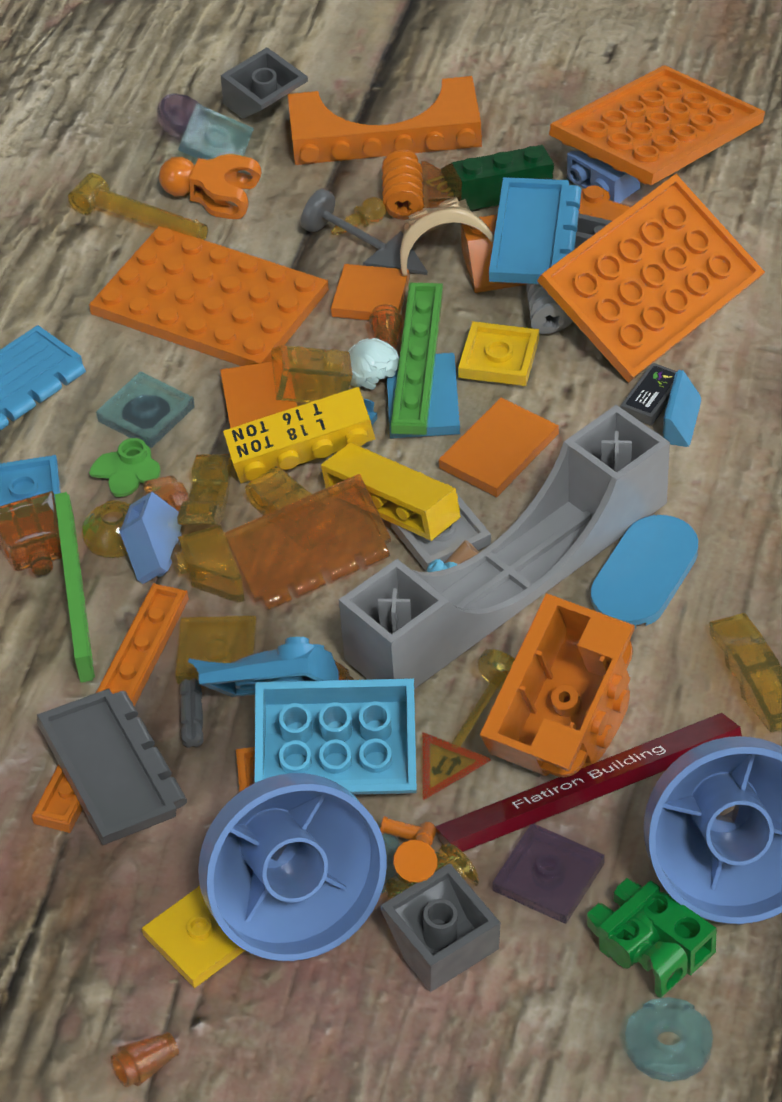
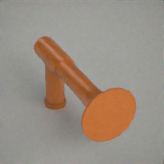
[380,816,437,883]

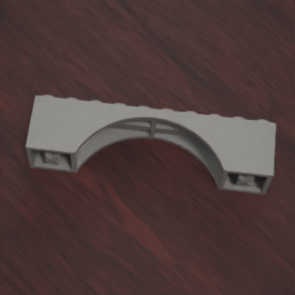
[339,405,670,689]

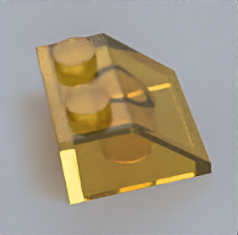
[271,345,353,403]

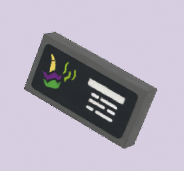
[620,363,678,426]

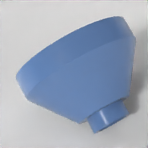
[643,736,782,924]
[198,773,387,961]

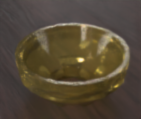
[82,500,131,558]

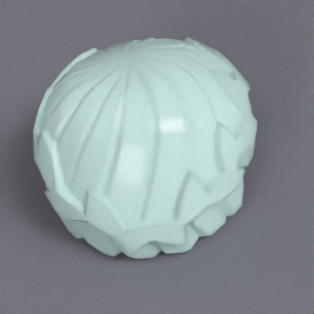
[344,338,400,390]

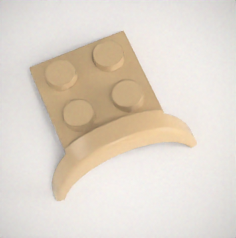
[400,197,494,276]

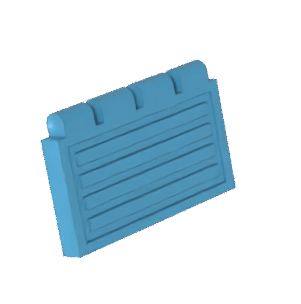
[489,177,582,284]
[0,325,86,430]

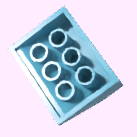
[255,679,417,795]

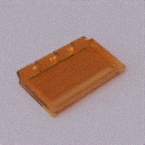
[225,474,391,611]

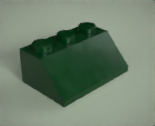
[440,145,554,211]

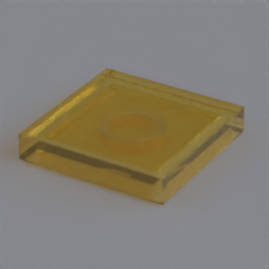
[176,616,257,684]

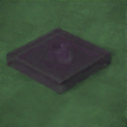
[492,824,605,924]

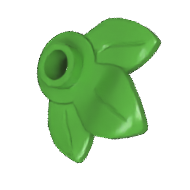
[89,438,161,497]

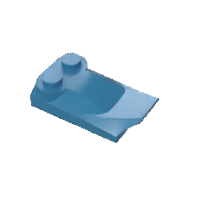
[188,637,339,697]

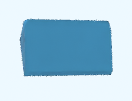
[663,370,702,447]

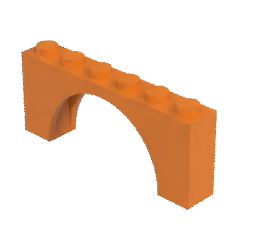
[288,76,482,165]

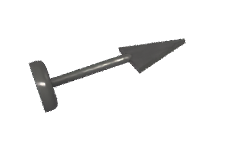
[301,188,428,275]

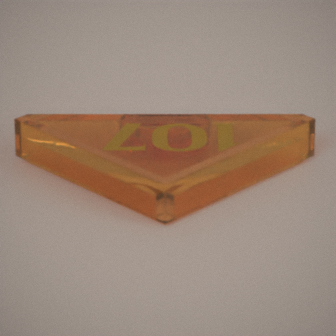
[421,161,455,208]

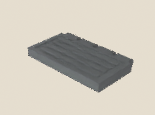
[37,689,187,846]

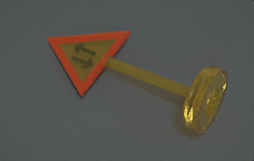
[422,649,515,800]

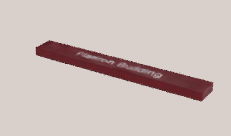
[435,713,742,855]

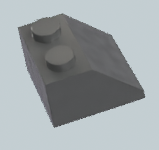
[221,47,308,118]
[381,863,501,992]

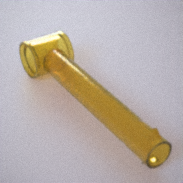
[68,173,208,240]

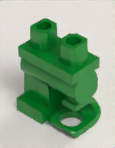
[587,878,717,998]

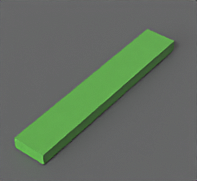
[391,282,443,435]
[54,492,95,683]

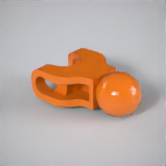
[158,153,262,219]

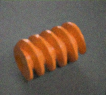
[382,150,424,220]

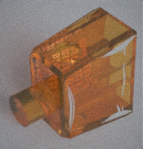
[0,491,62,576]

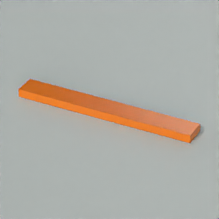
[32,583,189,833]

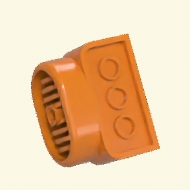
[480,593,635,777]

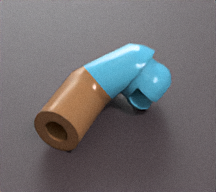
[427,540,479,572]

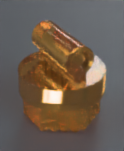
[144,475,191,515]

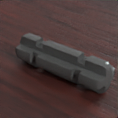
[180,678,203,748]

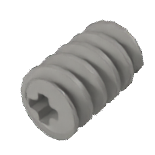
[526,283,572,334]

